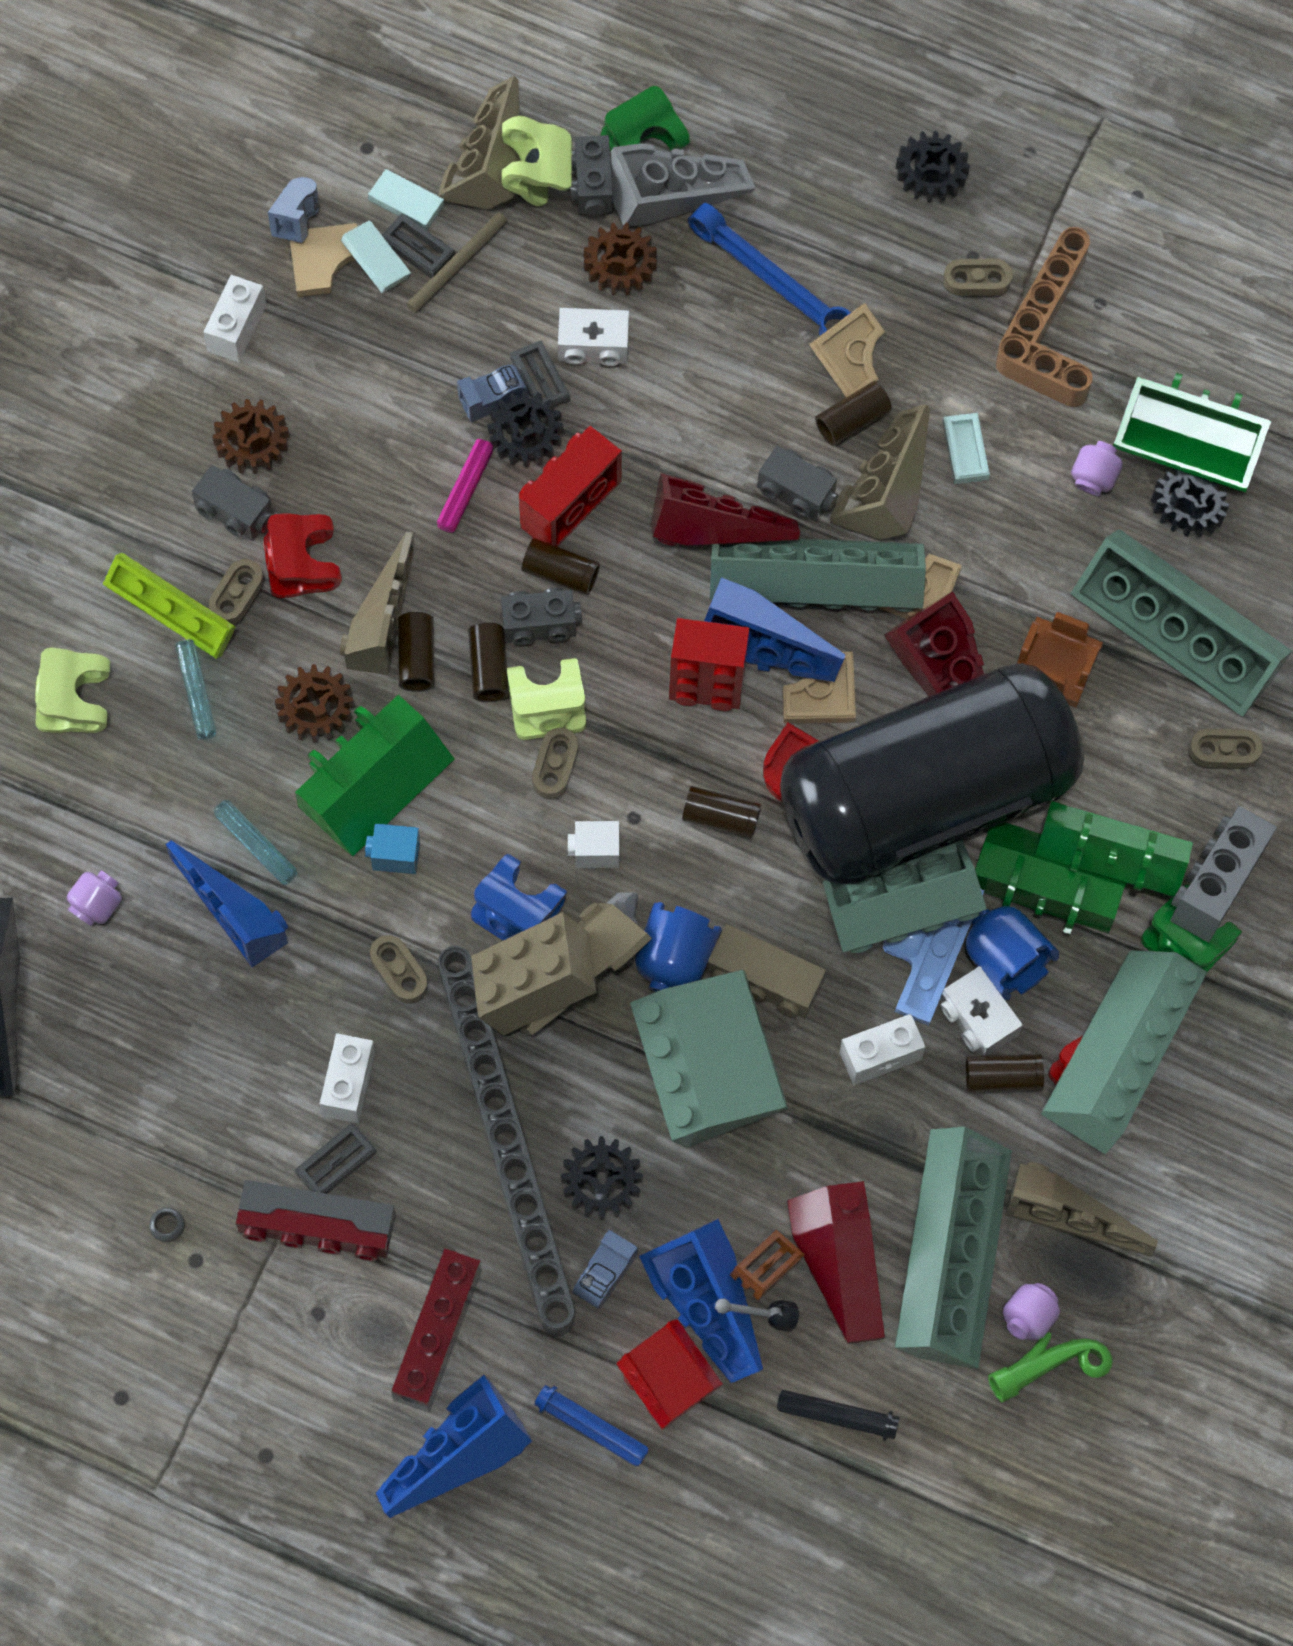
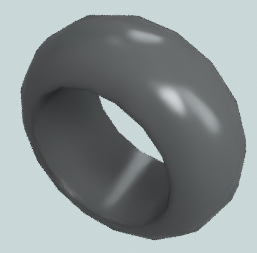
[149,1207,185,1242]

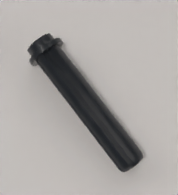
[777,1390,900,1442]

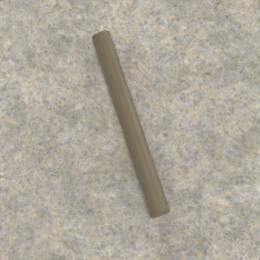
[406,212,507,313]

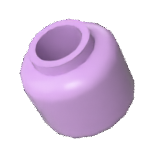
[1071,441,1123,496]
[67,870,122,927]
[1003,1283,1060,1340]

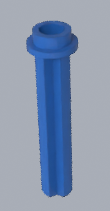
[534,1385,648,1466]

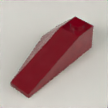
[651,473,800,546]
[884,591,984,696]
[787,1181,885,1344]

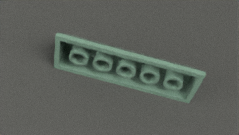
[1070,529,1292,717]
[710,538,926,612]
[1041,950,1207,1154]
[895,1127,1012,1368]

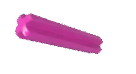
[437,439,493,533]

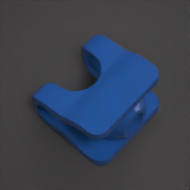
[471,854,567,940]

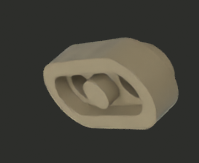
[943,259,1013,296]
[209,559,264,625]
[532,728,578,799]
[1189,729,1263,768]
[370,935,428,1004]

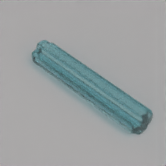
[175,639,216,740]
[214,800,297,885]

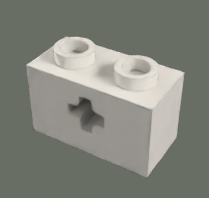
[204,275,266,362]
[558,308,629,366]
[940,966,1023,1056]
[839,1014,925,1086]
[320,1033,375,1124]

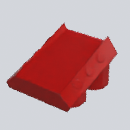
[616,1319,723,1430]

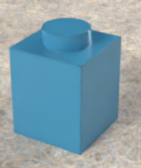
[365,824,420,874]

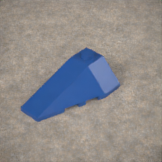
[704,577,845,682]
[165,840,289,967]
[639,1219,763,1383]
[376,1375,532,1518]

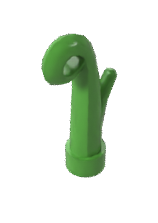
[988,1332,1113,1403]

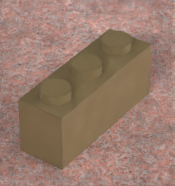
[706,924,826,1019]

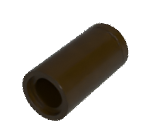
[815,381,892,446]
[521,538,600,595]
[398,612,435,692]
[468,622,509,702]
[682,786,761,839]
[966,1054,1044,1093]

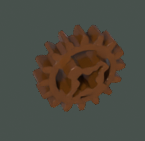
[584,223,657,295]
[212,399,290,474]
[275,664,354,743]

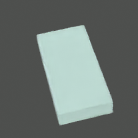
[368,169,444,231]
[341,220,411,293]
[942,413,990,484]

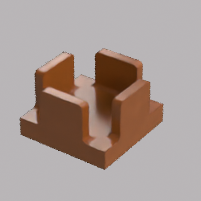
[1017,612,1103,708]

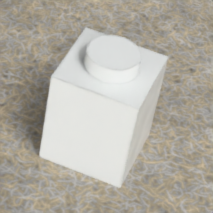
[568,821,619,868]

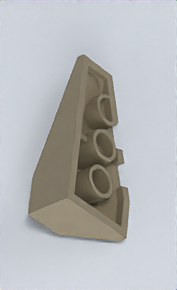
[518,903,652,1035]

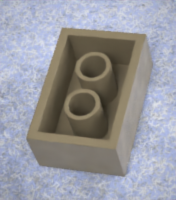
[471,912,596,1036]

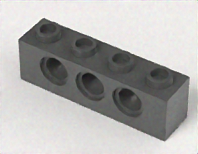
[1170,806,1277,943]

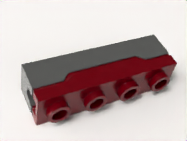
[235,1180,396,1261]
[391,1248,482,1413]

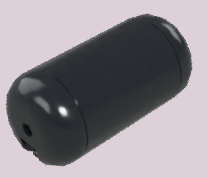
[780,663,1084,884]

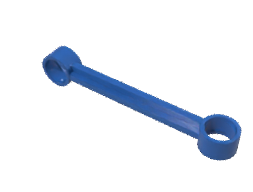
[688,203,851,335]

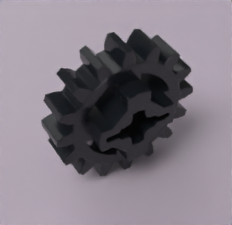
[895,131,970,203]
[487,390,564,467]
[1151,470,1229,537]
[561,1136,643,1220]

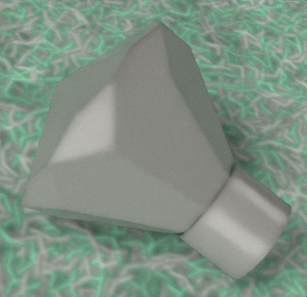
[607,892,639,926]

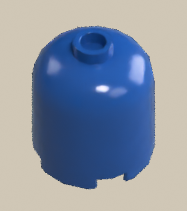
[635,902,722,992]
[966,906,1059,1000]

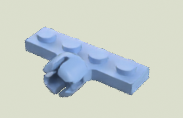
[883,889,985,1026]

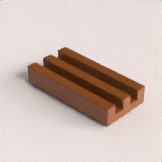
[730,1230,805,1300]

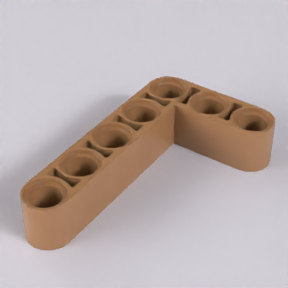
[996,227,1093,407]

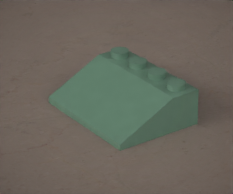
[823,840,987,953]
[630,970,788,1148]

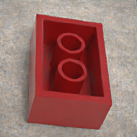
[519,425,622,547]
[669,618,749,711]

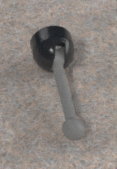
[715,1298,799,1332]

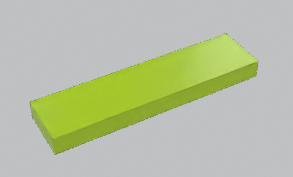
[103,553,236,659]

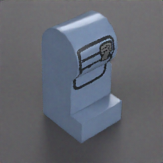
[268,177,320,243]
[457,365,528,422]
[572,1230,638,1309]

